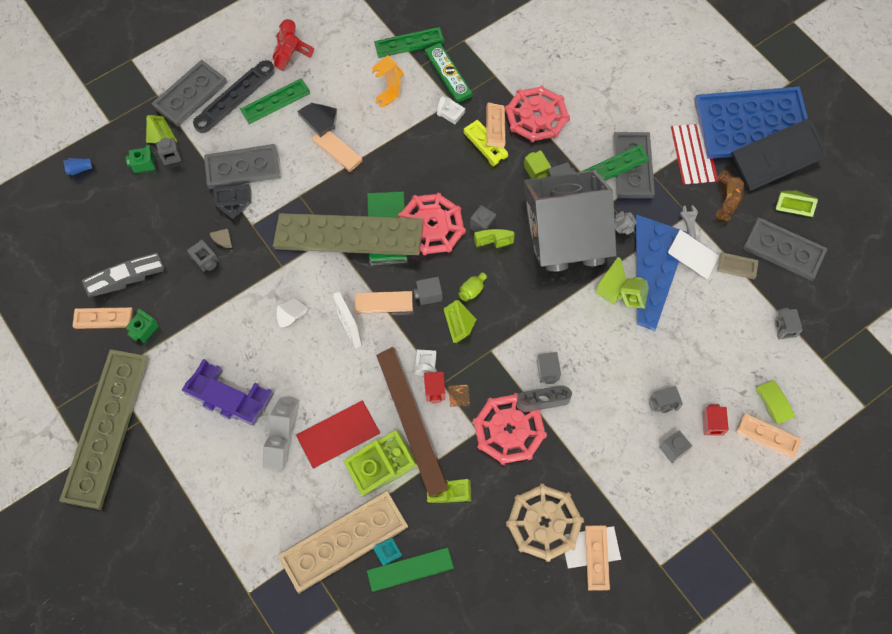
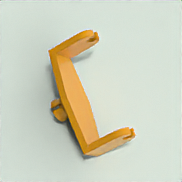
[372,55,404,107]

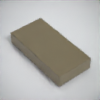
[717,252,759,279]

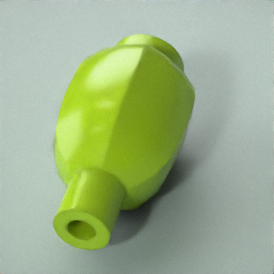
[459,273,487,301]

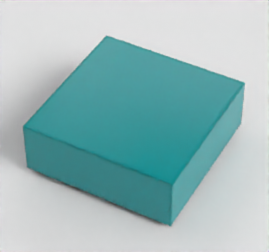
[373,537,402,566]

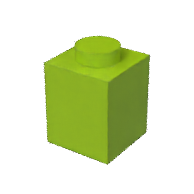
[524,150,551,179]

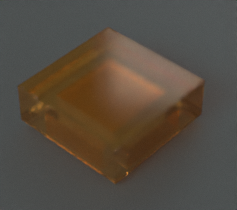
[449,385,470,407]

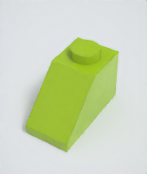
[595,257,626,305]
[620,277,649,309]

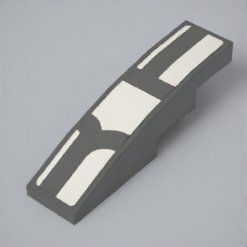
[82,253,164,297]

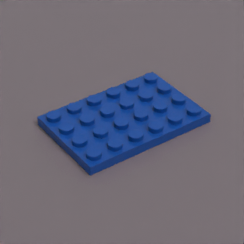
[695,87,808,159]

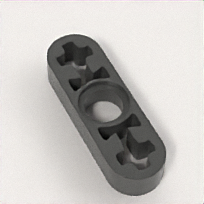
[516,386,572,412]

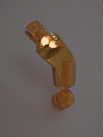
[716,171,744,221]

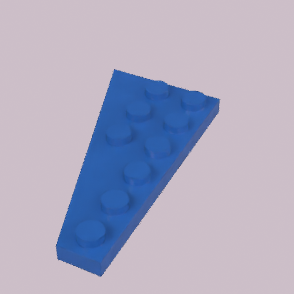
[635,215,689,331]

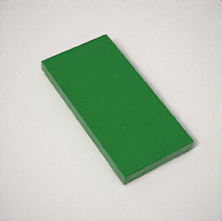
[367,192,407,262]

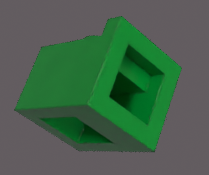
[126,145,156,173]
[125,309,159,343]

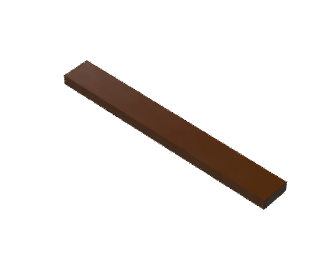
[376,347,450,498]

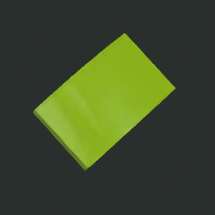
[343,429,418,496]

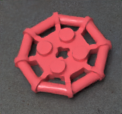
[505,85,570,142]
[398,192,466,256]
[472,393,547,465]

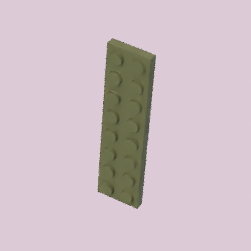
[273,213,424,255]
[59,349,149,510]

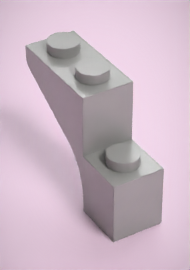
[262,397,299,470]

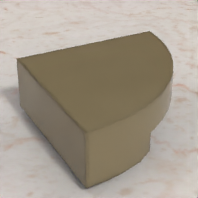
[210,229,232,248]

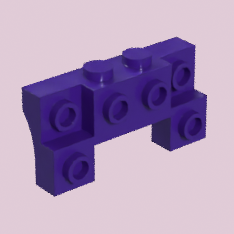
[182,359,274,426]

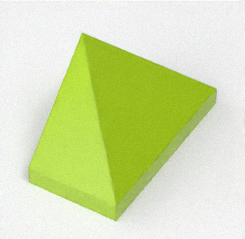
[146,115,177,144]
[775,190,818,217]
[444,300,477,343]

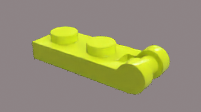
[464,120,508,166]

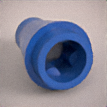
[63,158,92,176]

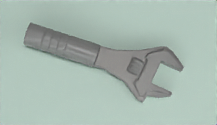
[680,205,698,240]

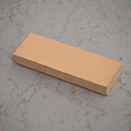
[486,103,505,148]
[312,131,362,172]
[355,291,413,313]
[73,308,134,329]
[736,413,802,459]
[585,526,610,591]

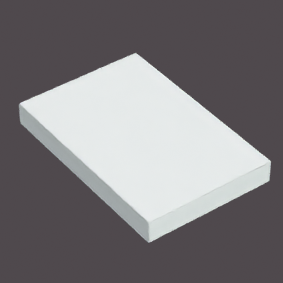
[333,292,362,349]

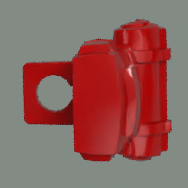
[272,19,315,71]

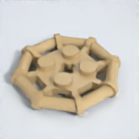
[506,484,584,562]

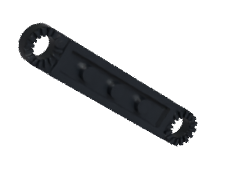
[193,60,275,133]

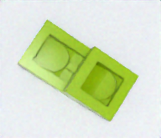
[474,229,515,248]
[756,380,795,425]
[427,479,471,503]

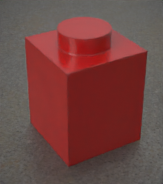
[424,372,445,404]
[702,404,729,436]

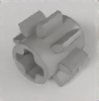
[615,211,637,235]

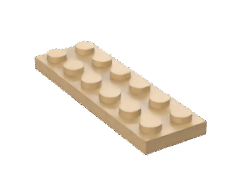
[278,491,408,593]

